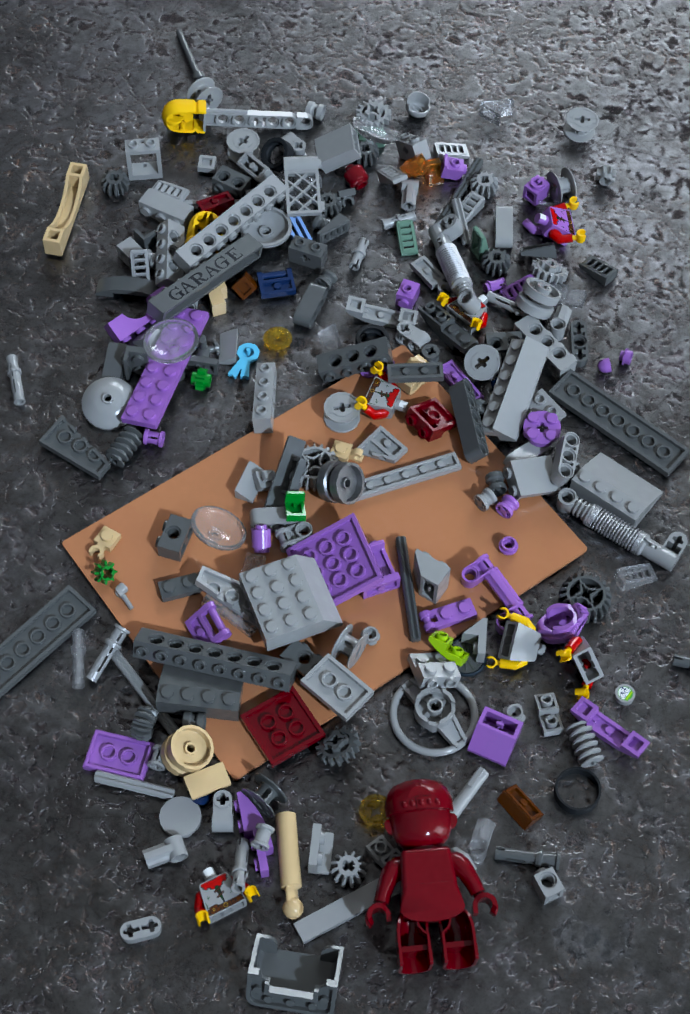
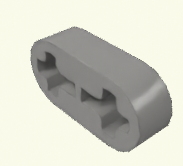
[120,916,162,944]

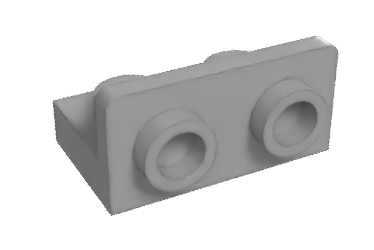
[308,823,334,875]

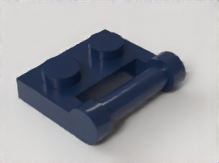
[256,268,296,299]

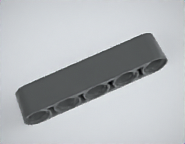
[449,378,489,464]

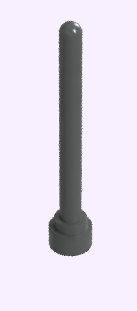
[176,29,205,83]

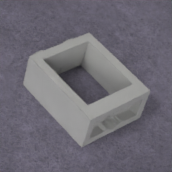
[125,137,163,181]

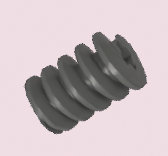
[105,426,143,468]

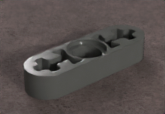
[570,320,588,367]

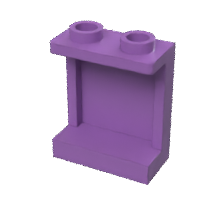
[361,540,401,599]

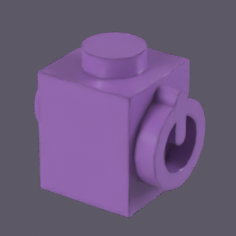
[523,175,550,206]

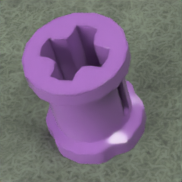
[143,428,165,448]

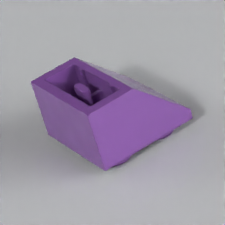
[467,706,524,767]

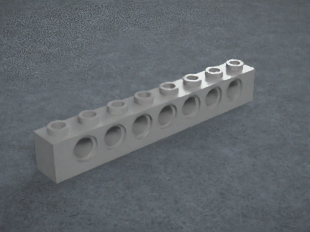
[172,174,287,274]

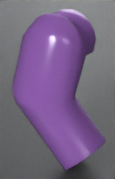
[522,218,543,235]

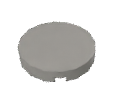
[159,796,202,838]

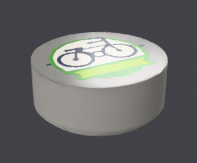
[614,684,636,706]

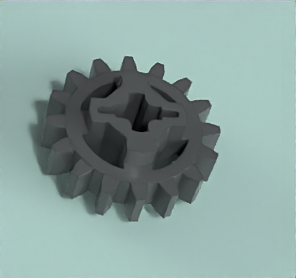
[315,725,361,767]

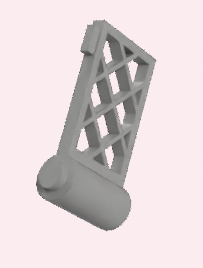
[283,155,325,217]

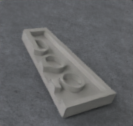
[194,566,257,628]

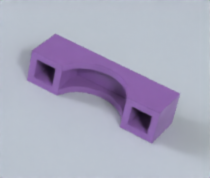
[104,285,165,344]

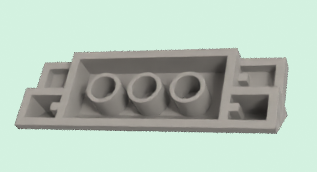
[481,336,550,442]

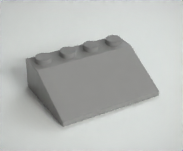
[570,452,663,527]

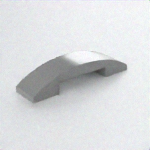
[345,295,418,328]

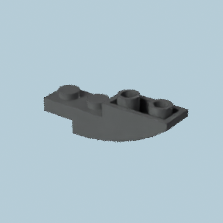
[418,300,478,355]

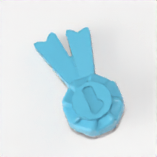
[228,343,260,380]

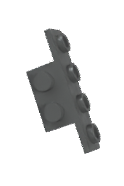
[264,436,307,507]

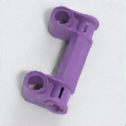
[461,553,534,635]

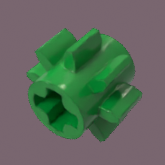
[191,368,212,391]
[91,559,118,585]

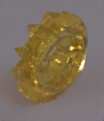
[263,327,292,352]
[359,794,388,828]

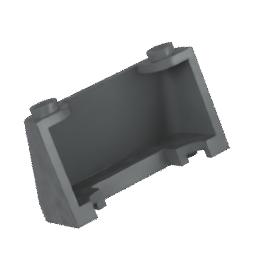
[246,933,344,1014]

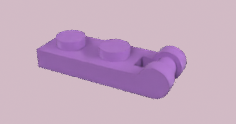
[418,598,477,633]

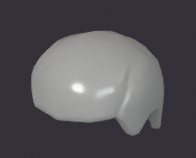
[406,91,431,118]

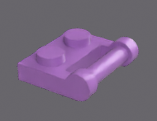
[185,601,232,644]

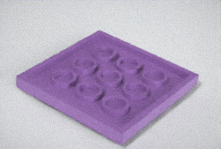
[285,513,385,606]

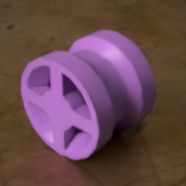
[495,494,520,519]

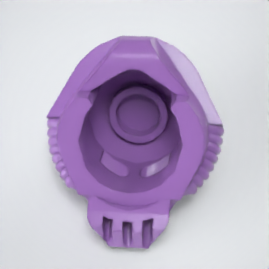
[536,602,589,644]

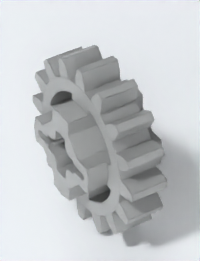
[356,99,391,128]
[530,257,569,285]

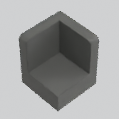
[133,229,157,250]

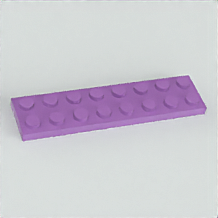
[121,308,209,430]

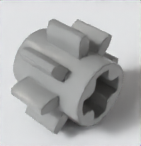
[595,165,617,186]

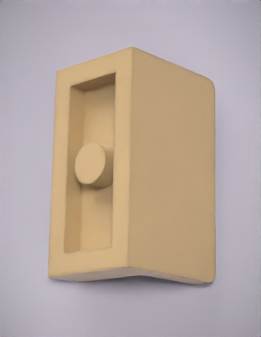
[183,761,231,800]

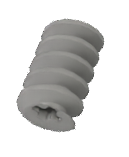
[566,721,604,768]

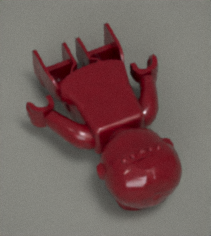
[365,779,498,974]

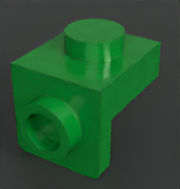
[284,491,306,522]

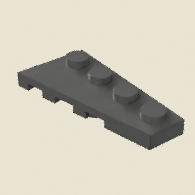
[39,415,111,480]

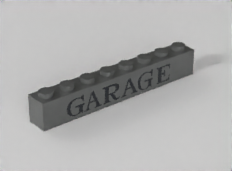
[146,233,263,325]

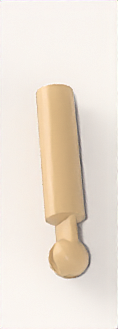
[275,811,304,919]

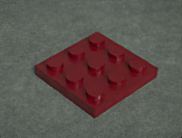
[240,686,326,768]

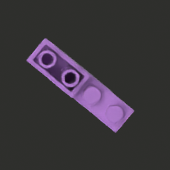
[233,791,274,878]

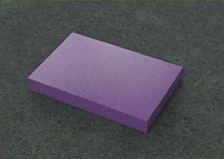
[82,729,155,781]

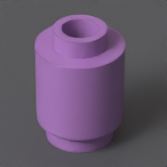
[251,524,271,553]

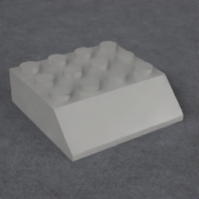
[239,554,343,651]

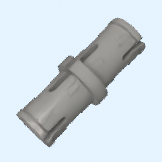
[381,211,417,230]
[349,237,369,271]

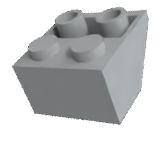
[413,549,451,604]

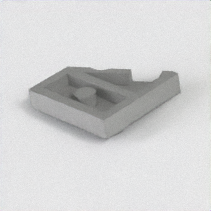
[357,425,408,464]

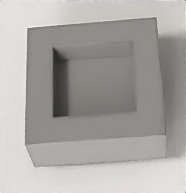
[197,155,217,173]

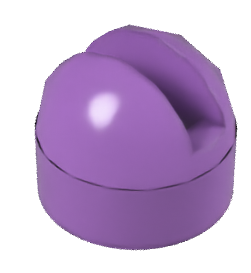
[598,358,612,373]

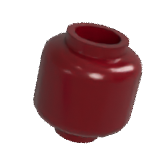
[344,164,369,190]

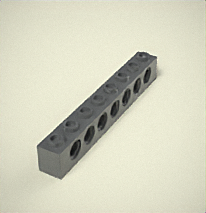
[133,627,297,692]

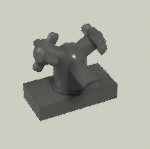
[185,335,220,376]

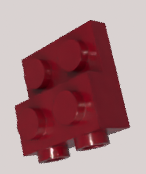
[405,398,457,442]

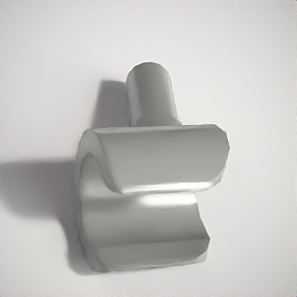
[115,582,134,610]

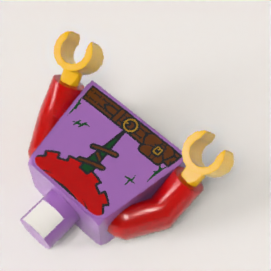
[534,196,586,246]

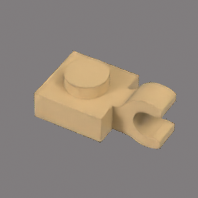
[330,440,364,463]

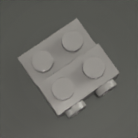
[407,652,461,689]

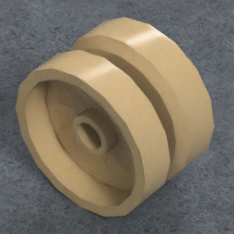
[160,725,214,777]

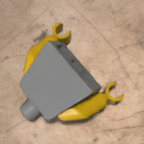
[486,607,546,670]

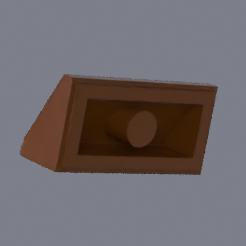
[497,784,544,830]

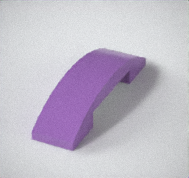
[570,696,650,759]

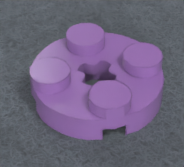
[523,411,561,447]

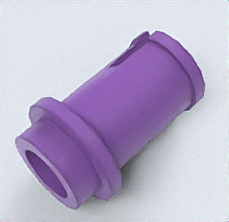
[483,277,506,293]

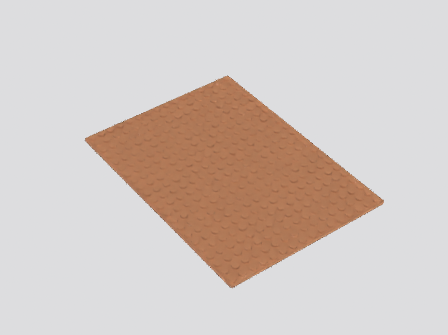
[62,345,587,781]

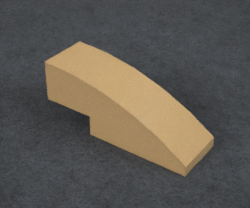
[208,282,228,317]

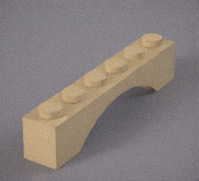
[43,162,89,256]

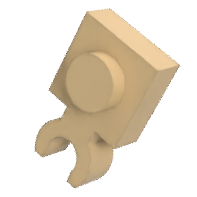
[89,526,121,561]

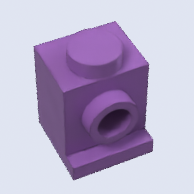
[441,154,467,181]

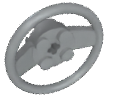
[389,677,479,757]

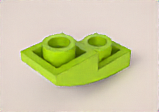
[428,630,470,667]

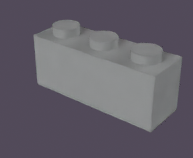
[138,188,194,230]

